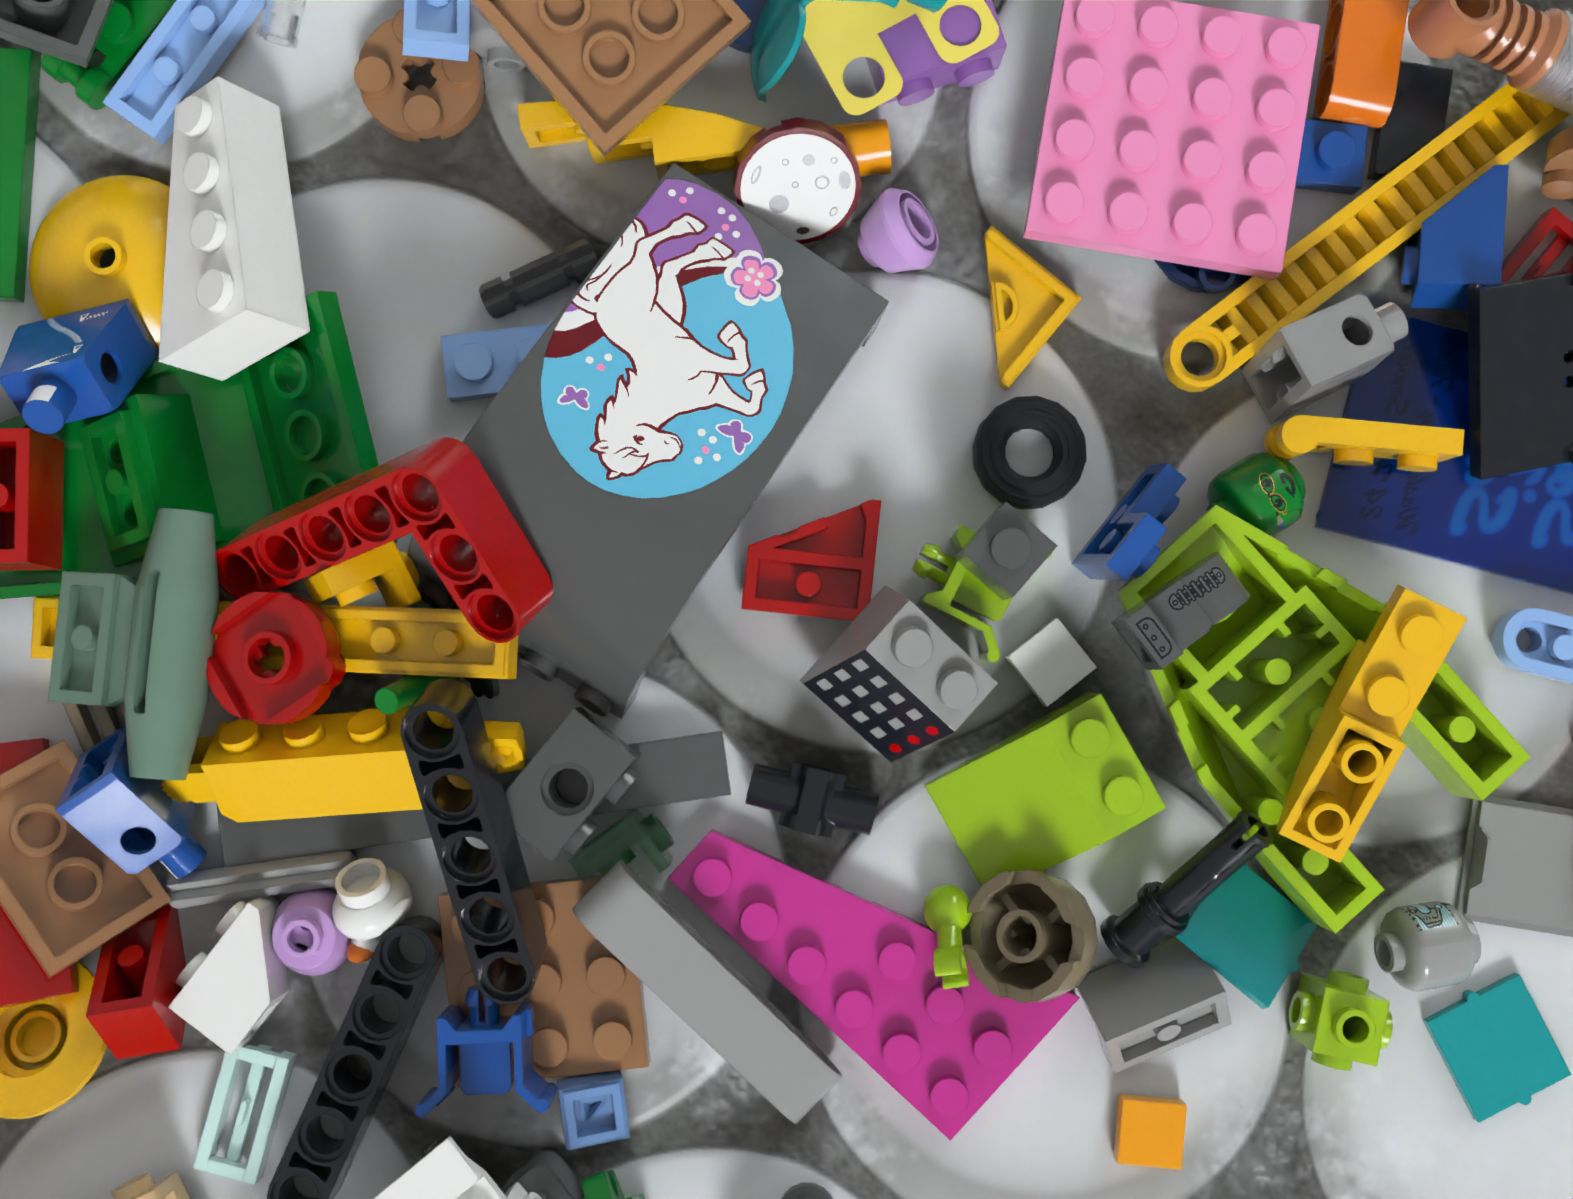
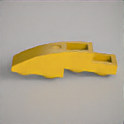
[1276,584,1467,863]

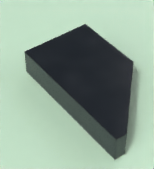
[1367,61,1453,180]

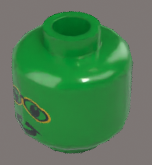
[1206,452,1306,537]

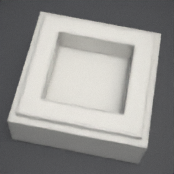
[1005,618,1097,707]

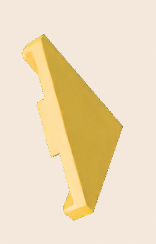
[983,225,1082,391]

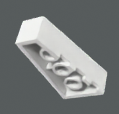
[158,76,310,381]

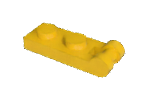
[1263,415,1465,472]

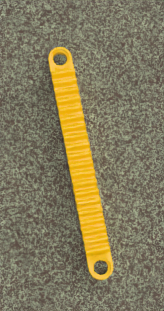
[1163,83,1571,392]

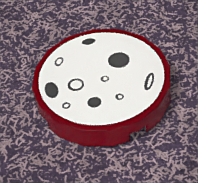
[733,117,862,244]

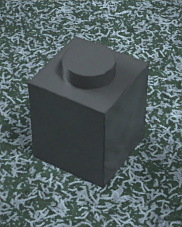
[954,501,1057,600]

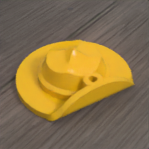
[0,961,107,1119]

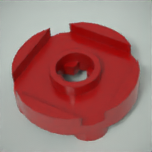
[206,592,346,725]

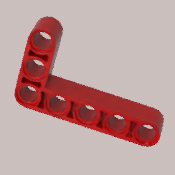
[216,437,553,643]

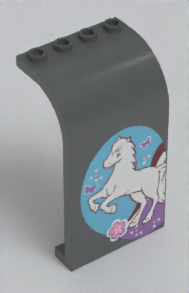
[408,163,889,719]

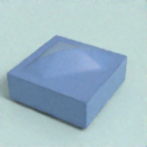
[556,1070,630,1151]

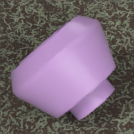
[857,188,939,273]
[271,888,351,976]

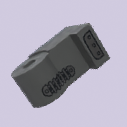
[1111,552,1251,670]

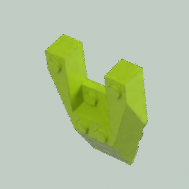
[1116,505,1531,934]

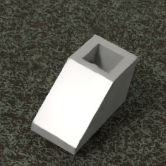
[168,896,290,1055]

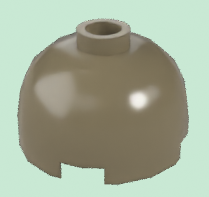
[964,870,1098,1003]

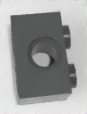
[504,707,641,861]

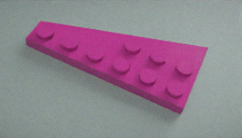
[668,829,1080,1141]

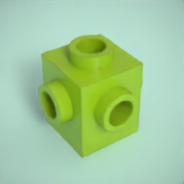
[1288,970,1393,1071]

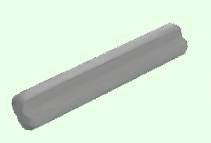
[166,849,359,909]

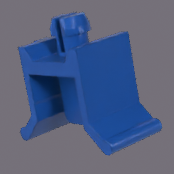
[414,985,558,1118]

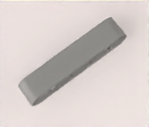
[572,860,842,1124]

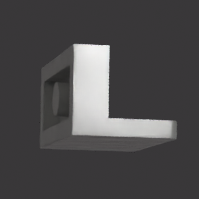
[1077,937,1231,1074]

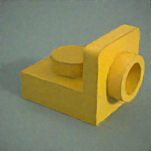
[303,541,421,608]

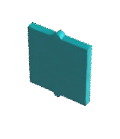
[1175,864,1317,1009]
[1423,972,1572,1122]

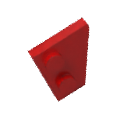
[741,499,881,621]

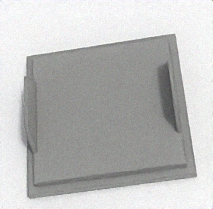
[1455,796,1573,937]

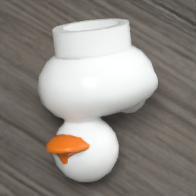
[332,858,414,965]

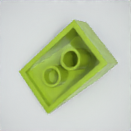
[924,692,1166,886]

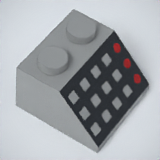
[799,585,998,762]

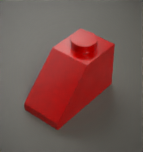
[86,903,186,1060]

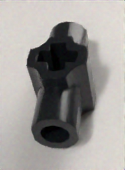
[745,761,880,838]

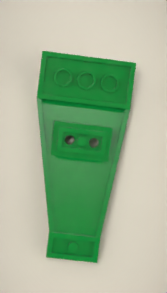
[0,290,398,599]

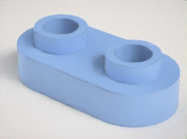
[1492,608,1573,685]

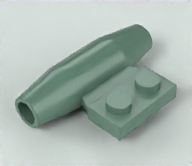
[48,508,220,780]

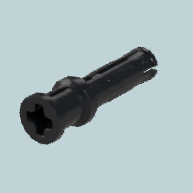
[1100,809,1274,968]

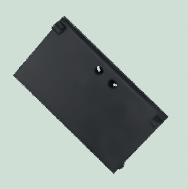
[1468,270,1573,480]

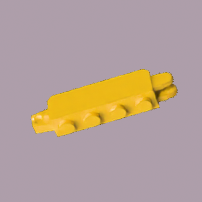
[161,708,528,823]

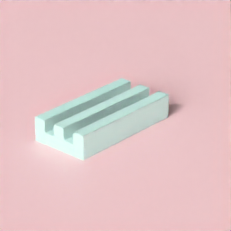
[193,1044,297,1185]

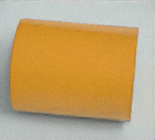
[829,119,891,177]

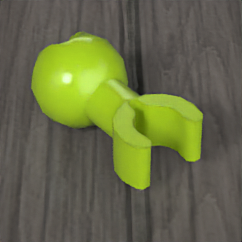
[922,884,972,989]

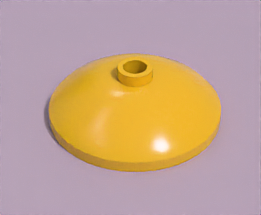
[29,175,170,358]

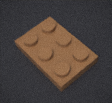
[0,740,171,979]

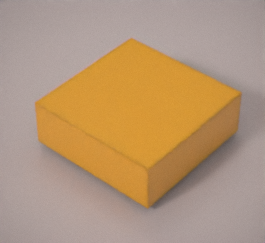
[1113,1093,1187,1170]

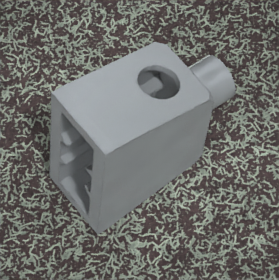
[1241,294,1408,424]

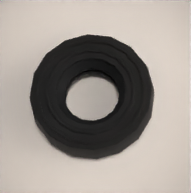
[972,396,1087,509]

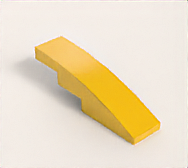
[517,101,769,181]

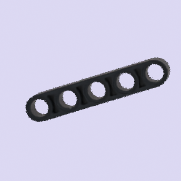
[400,679,547,1004]
[267,915,444,1199]

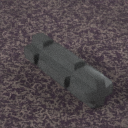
[479,239,599,319]

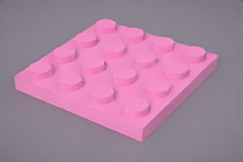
[1023,0,1320,280]

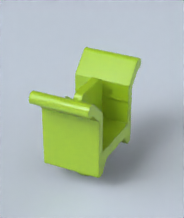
[912,524,1052,663]

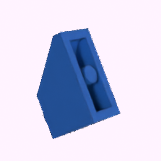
[1400,165,1509,310]

